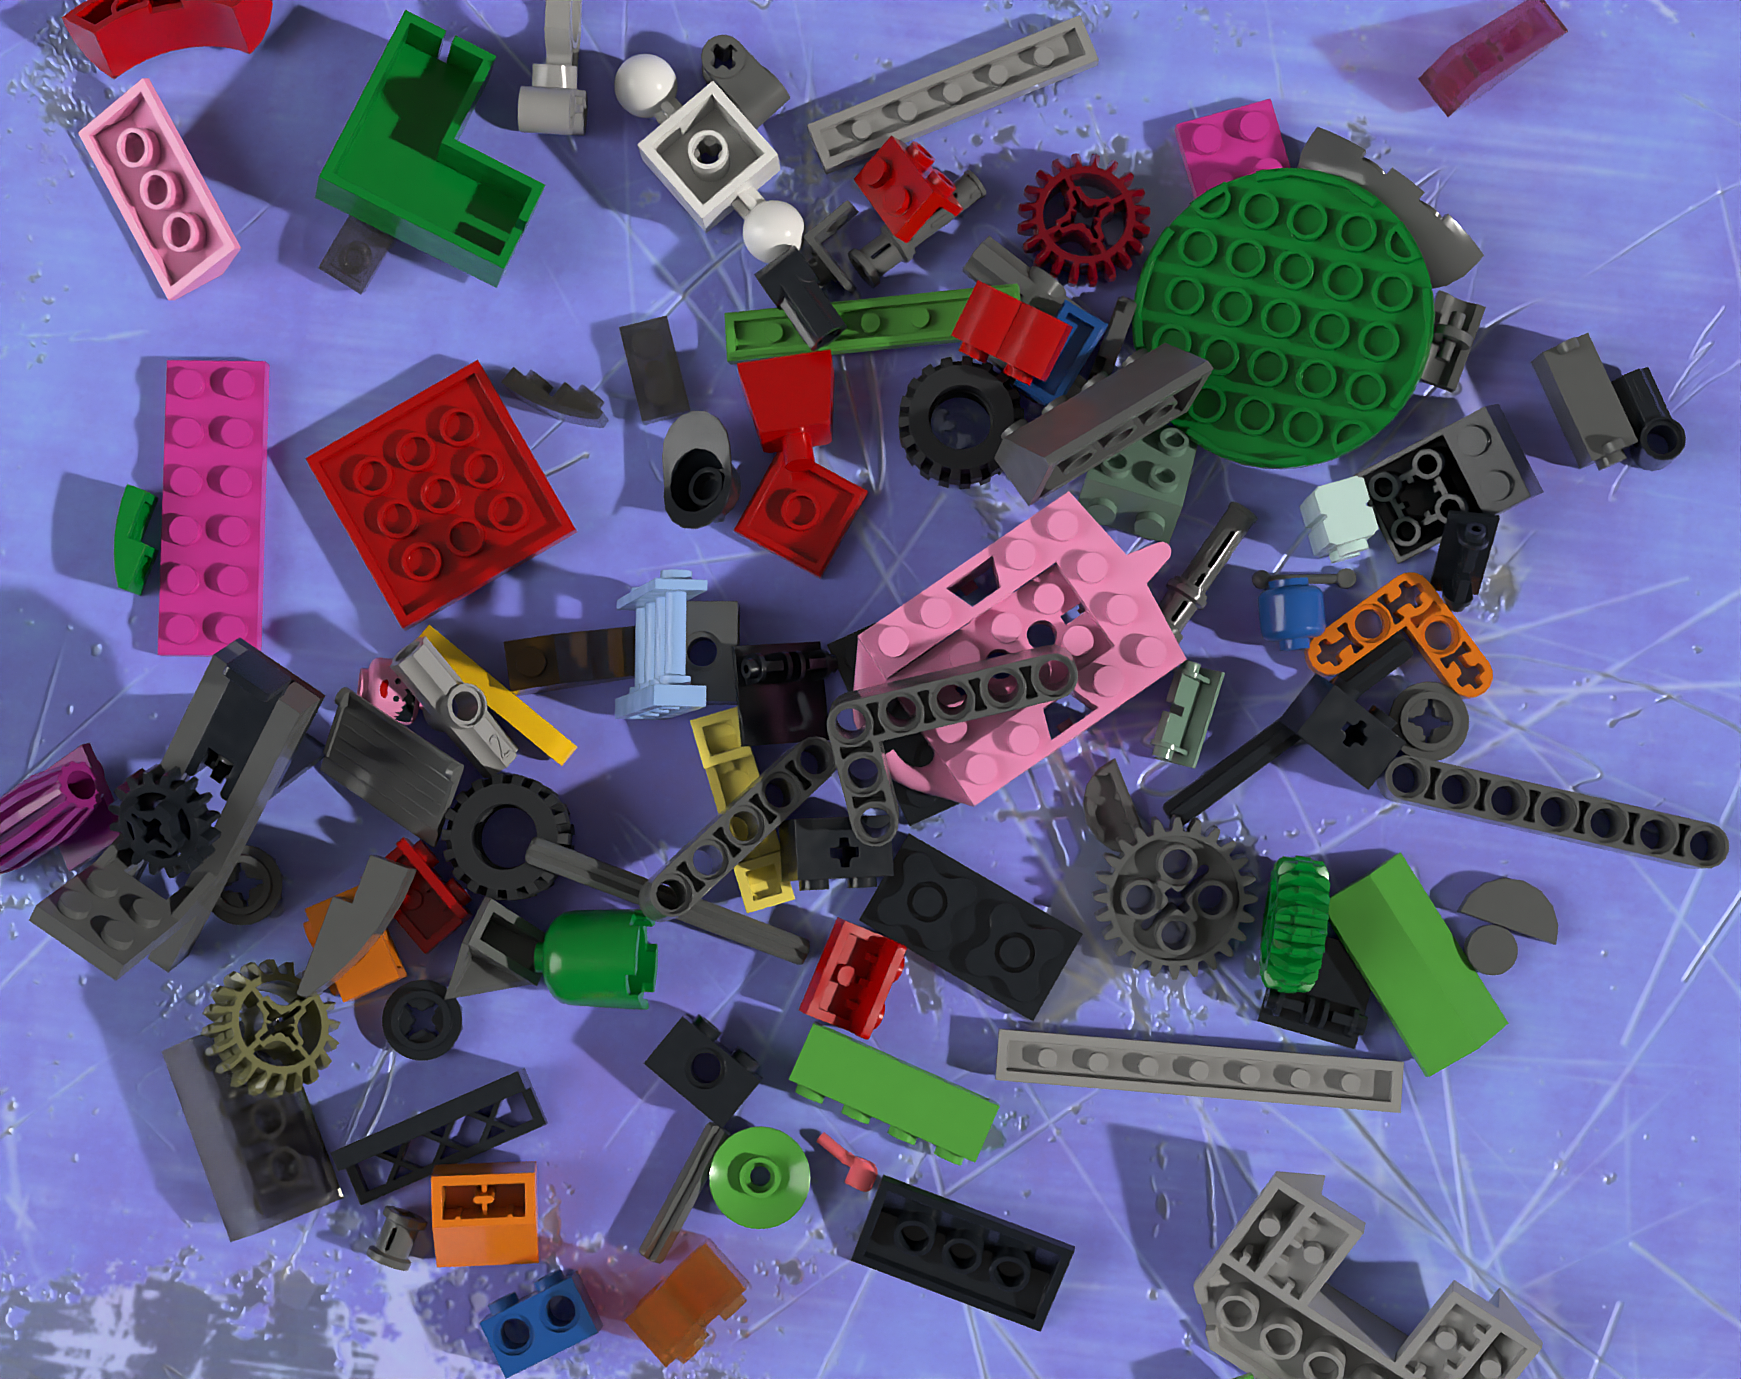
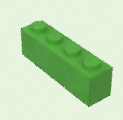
[788,1021,1000,1166]

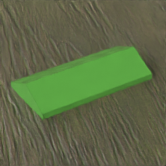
[1328,852,1509,1077]

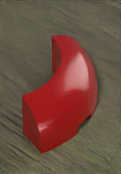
[62,0,273,80]

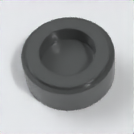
[1464,925,1518,975]

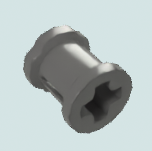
[366,1205,428,1271]

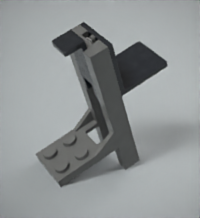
[29,637,325,980]

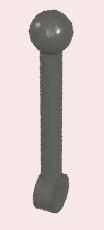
[1252,568,1356,589]

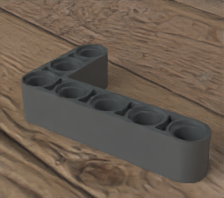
[827,645,1078,846]

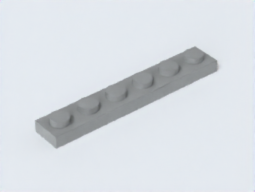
[807,15,1099,174]

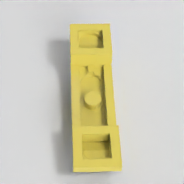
[690,707,795,913]

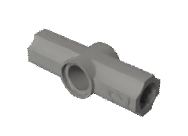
[390,636,519,778]

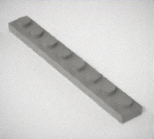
[995,1028,1404,1113]

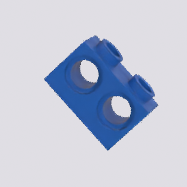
[479,1269,603,1379]

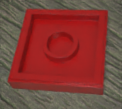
[734,451,868,579]

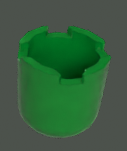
[534,909,658,1010]

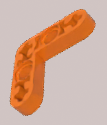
[1304,572,1493,699]

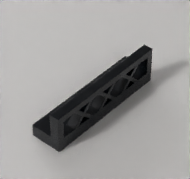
[330,1068,548,1205]

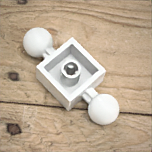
[614,54,806,264]

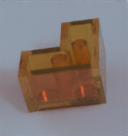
[624,1237,749,1367]

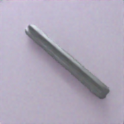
[525,837,810,965]

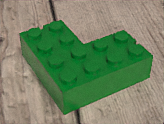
[315,10,545,288]

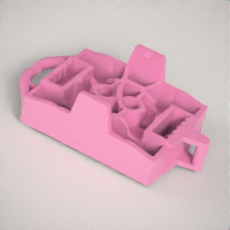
[853,491,1186,807]

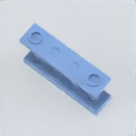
[615,569,708,720]

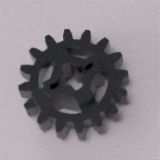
[108,764,222,878]

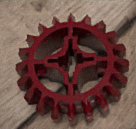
[1017,153,1151,288]

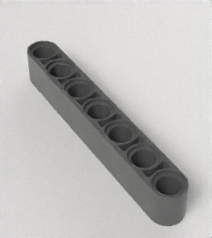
[1377,755,1729,869]

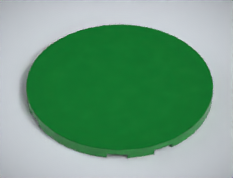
[1132,168,1435,470]

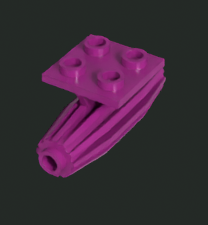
[0,743,122,875]

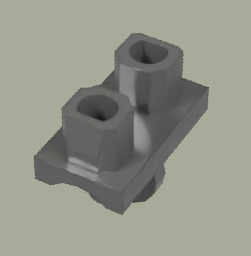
[1420,290,1486,393]

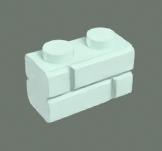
[1299,476,1379,563]

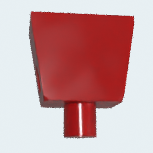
[737,349,835,472]

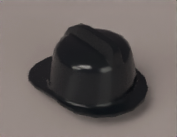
[662,411,741,529]

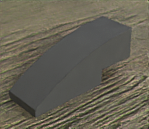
[297,855,417,998]

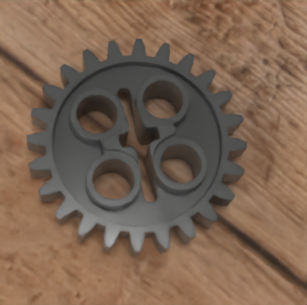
[1092,814,1258,980]

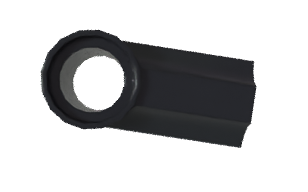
[754,245,847,352]
[1611,367,1686,471]

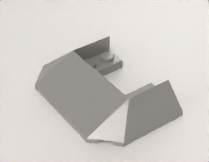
[1193,1171,1543,1379]

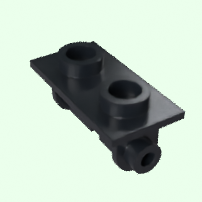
[1430,510,1500,612]

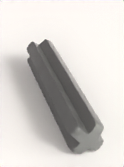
[639,1122,731,1264]

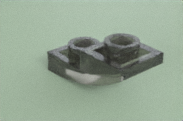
[318,215,398,294]
[501,367,609,428]

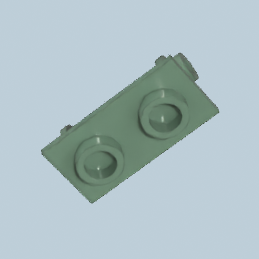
[1150,660,1225,769]

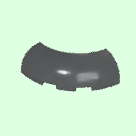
[1297,127,1484,289]

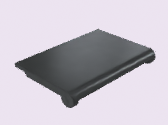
[320,687,464,848]

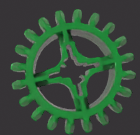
[1259,855,1331,993]

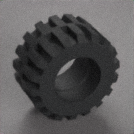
[898,356,1024,489]
[441,773,575,900]

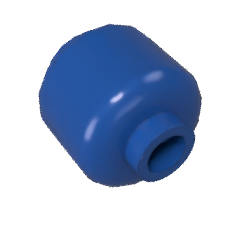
[1258,577,1326,651]

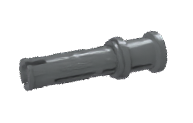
[847,170,986,289]
[1158,502,1257,644]

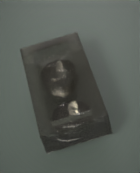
[619,315,691,425]

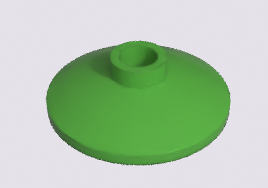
[709,1126,811,1229]

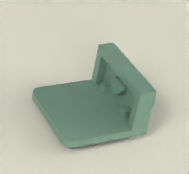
[1078,425,1198,544]

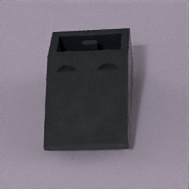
[1354,404,1544,564]

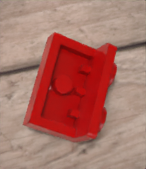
[853,135,963,243]
[360,837,473,954]
[799,917,907,1040]

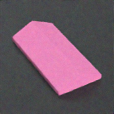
[78,78,241,300]

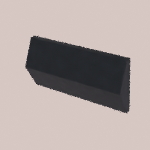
[851,1174,1075,1332]

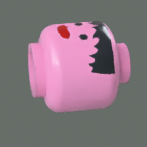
[357,657,423,725]

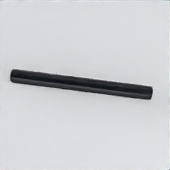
[1162,633,1413,826]

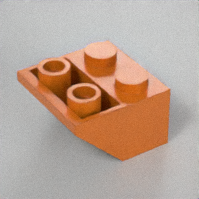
[431,1161,539,1267]

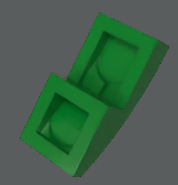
[114,484,159,596]

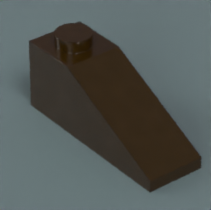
[503,626,635,696]

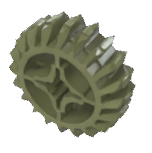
[200,959,341,1098]

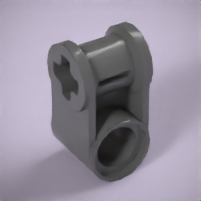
[701,35,790,130]

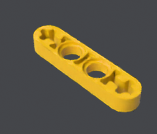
[418,625,578,766]

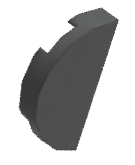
[1088,296,1137,381]
[1082,758,1144,853]
[1457,878,1558,945]

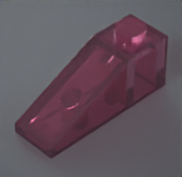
[1418,0,1568,117]

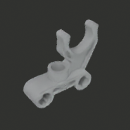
[518,0,588,136]

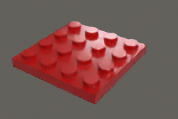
[305,360,578,631]

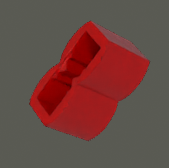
[951,280,1073,386]

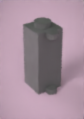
[1531,333,1638,471]

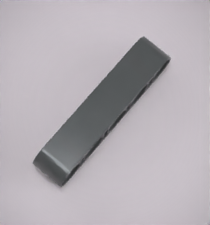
[638,736,837,922]

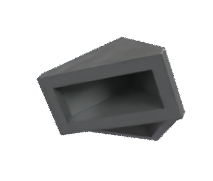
[444,897,546,1000]

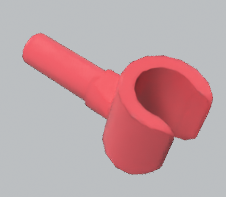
[816,1132,878,1192]

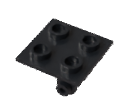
[731,641,838,747]
[1257,936,1371,1049]

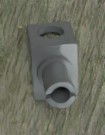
[803,200,859,293]

